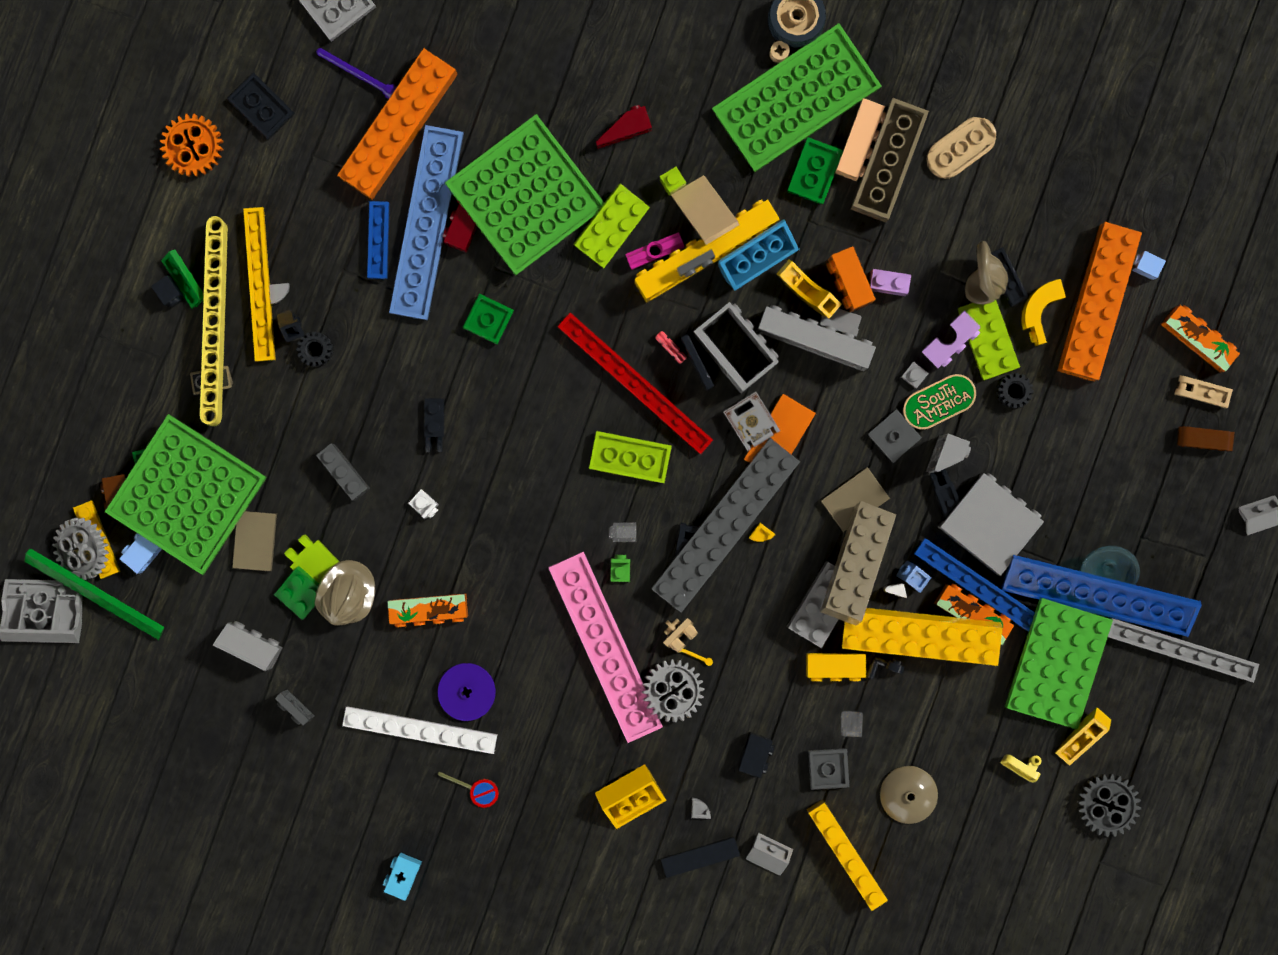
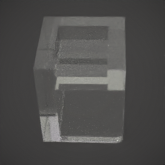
[840,711,863,737]

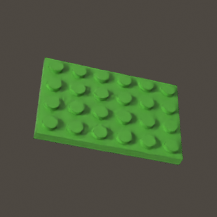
[1005,597,1113,729]

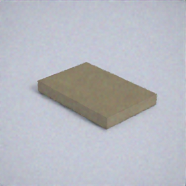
[821,467,890,532]
[233,511,277,571]

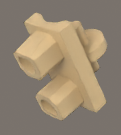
[663,618,698,653]

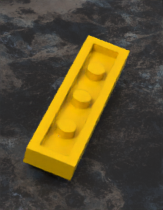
[73,501,120,579]

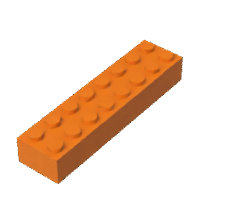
[338,48,458,200]
[1057,222,1142,382]

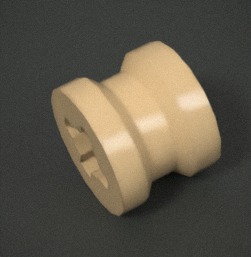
[770,41,790,63]

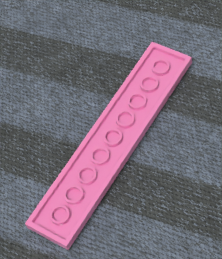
[549,552,663,743]

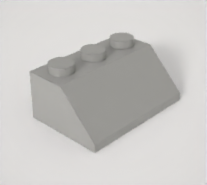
[926,434,971,473]
[213,621,283,671]

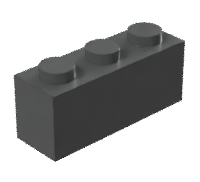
[316,443,370,501]

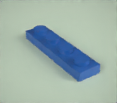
[367,201,390,279]

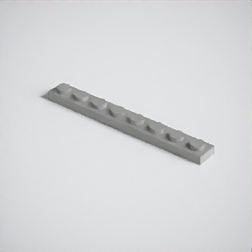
[1108,618,1259,683]

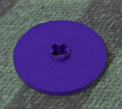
[438,663,496,721]

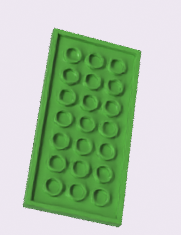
[712,23,882,173]

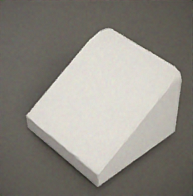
[883,583,907,598]

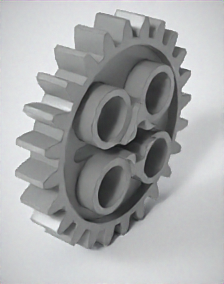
[53,518,109,580]
[642,659,704,722]

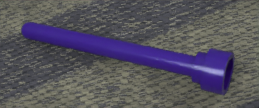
[316,48,397,99]

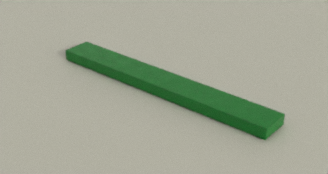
[25,549,164,640]

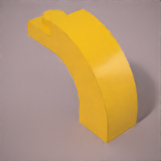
[777,260,842,319]
[1021,279,1066,346]

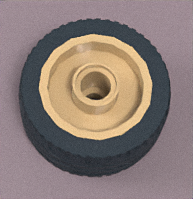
[768,0,826,48]

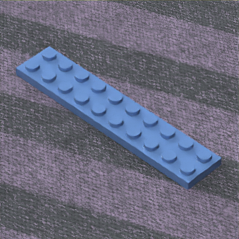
[389,125,464,320]

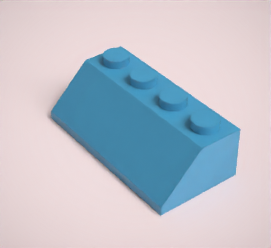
[718,219,799,291]

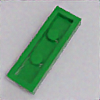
[161,249,204,308]

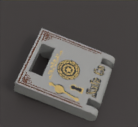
[724,392,780,451]

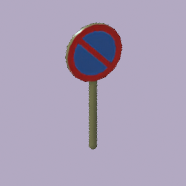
[438,772,499,808]

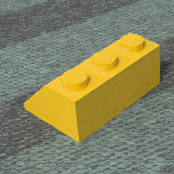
[595,764,666,829]

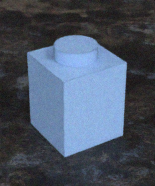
[1132,251,1166,280]

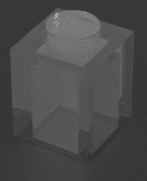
[609,523,636,542]

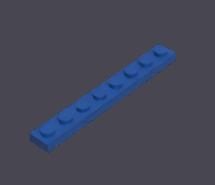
[914,538,1035,632]

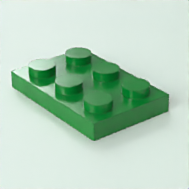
[787,137,843,205]

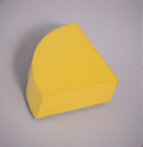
[749,523,775,542]

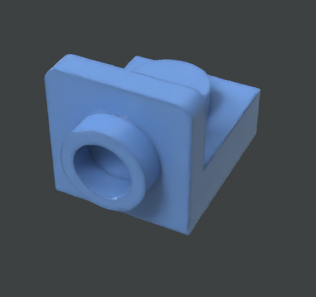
[896,561,932,593]

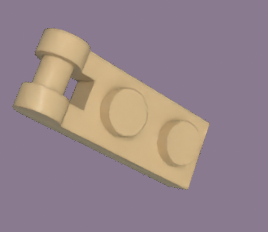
[1175,375,1233,408]

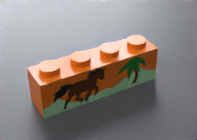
[1161,305,1240,373]
[934,583,1014,645]
[388,594,468,627]

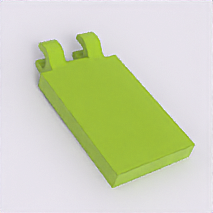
[284,534,340,583]

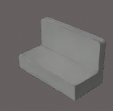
[819,308,862,338]
[1239,495,1278,535]
[746,833,793,875]

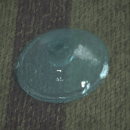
[1081,546,1140,585]

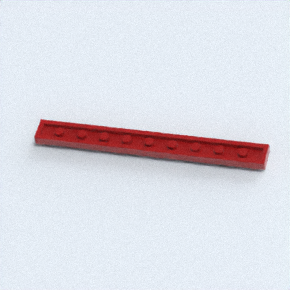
[558,313,713,454]

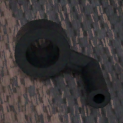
[866,656,905,679]

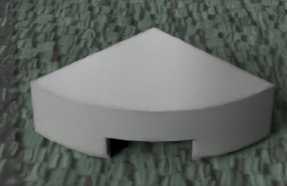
[269,283,290,304]
[691,798,711,819]

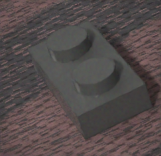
[677,249,715,278]

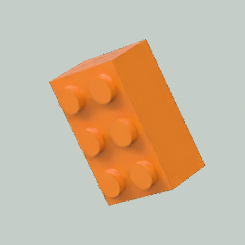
[827,246,876,312]

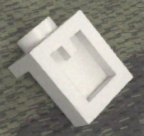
[408,489,439,519]

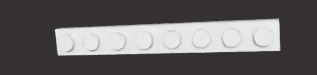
[343,706,498,754]

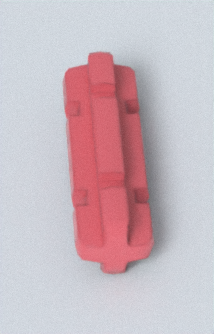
[655,331,687,364]

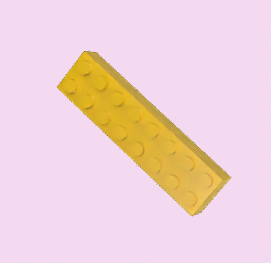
[635,199,780,303]
[842,608,1003,666]

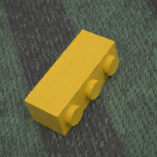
[806,653,866,681]

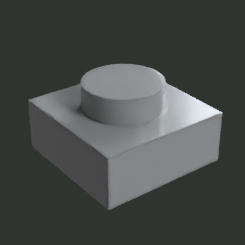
[901,362,929,389]

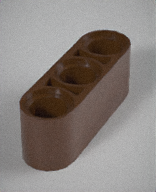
[1177,426,1235,452]

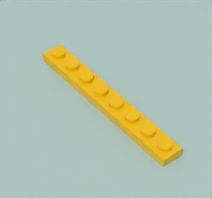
[244,207,275,362]

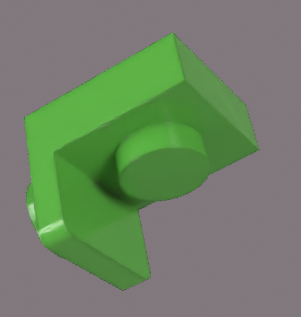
[611,555,630,582]

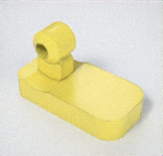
[1001,754,1041,783]

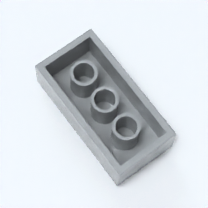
[787,561,839,648]

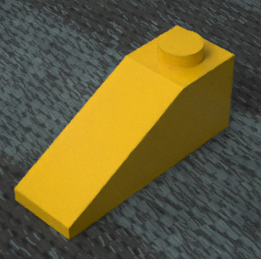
[1055,707,1111,765]

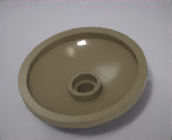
[880,766,938,824]

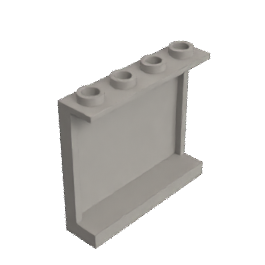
[938,473,1044,576]

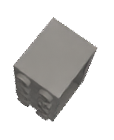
[693,302,779,393]

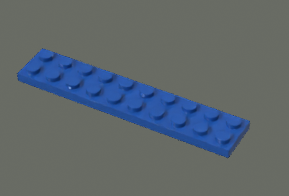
[1002,555,1202,637]

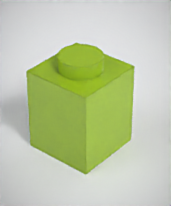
[660,166,686,196]

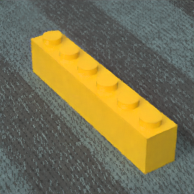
[806,799,888,911]

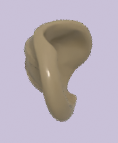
[965,241,1008,304]
[315,560,375,625]

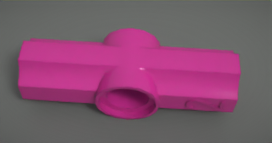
[625,232,685,270]

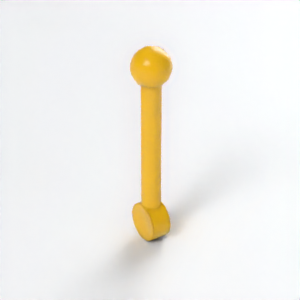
[680,649,713,666]

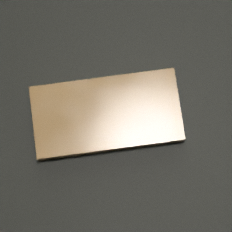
[671,175,739,245]

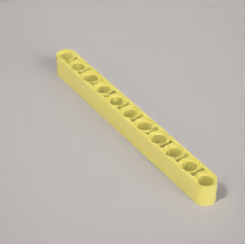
[200,216,228,426]

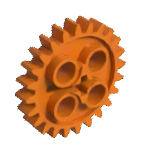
[160,114,224,177]

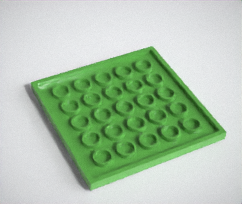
[445,114,604,276]
[105,414,267,575]

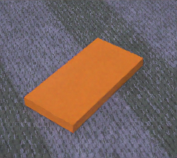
[744,394,816,463]

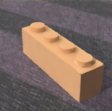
[835,98,886,181]

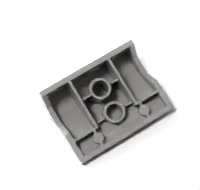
[0,579,83,643]

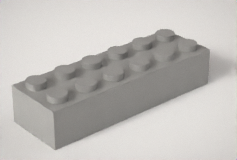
[756,305,876,372]

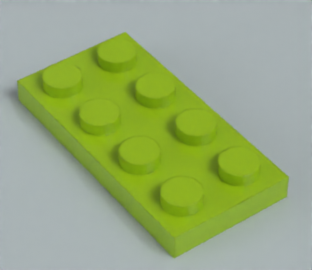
[573,183,650,268]
[958,300,1020,380]
[589,431,672,483]

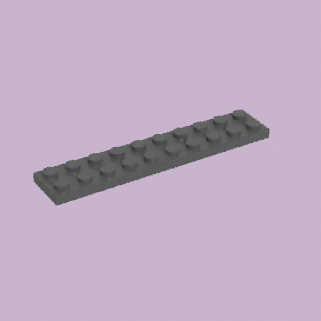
[651,438,800,613]

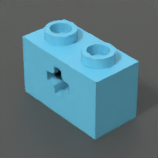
[383,853,422,901]

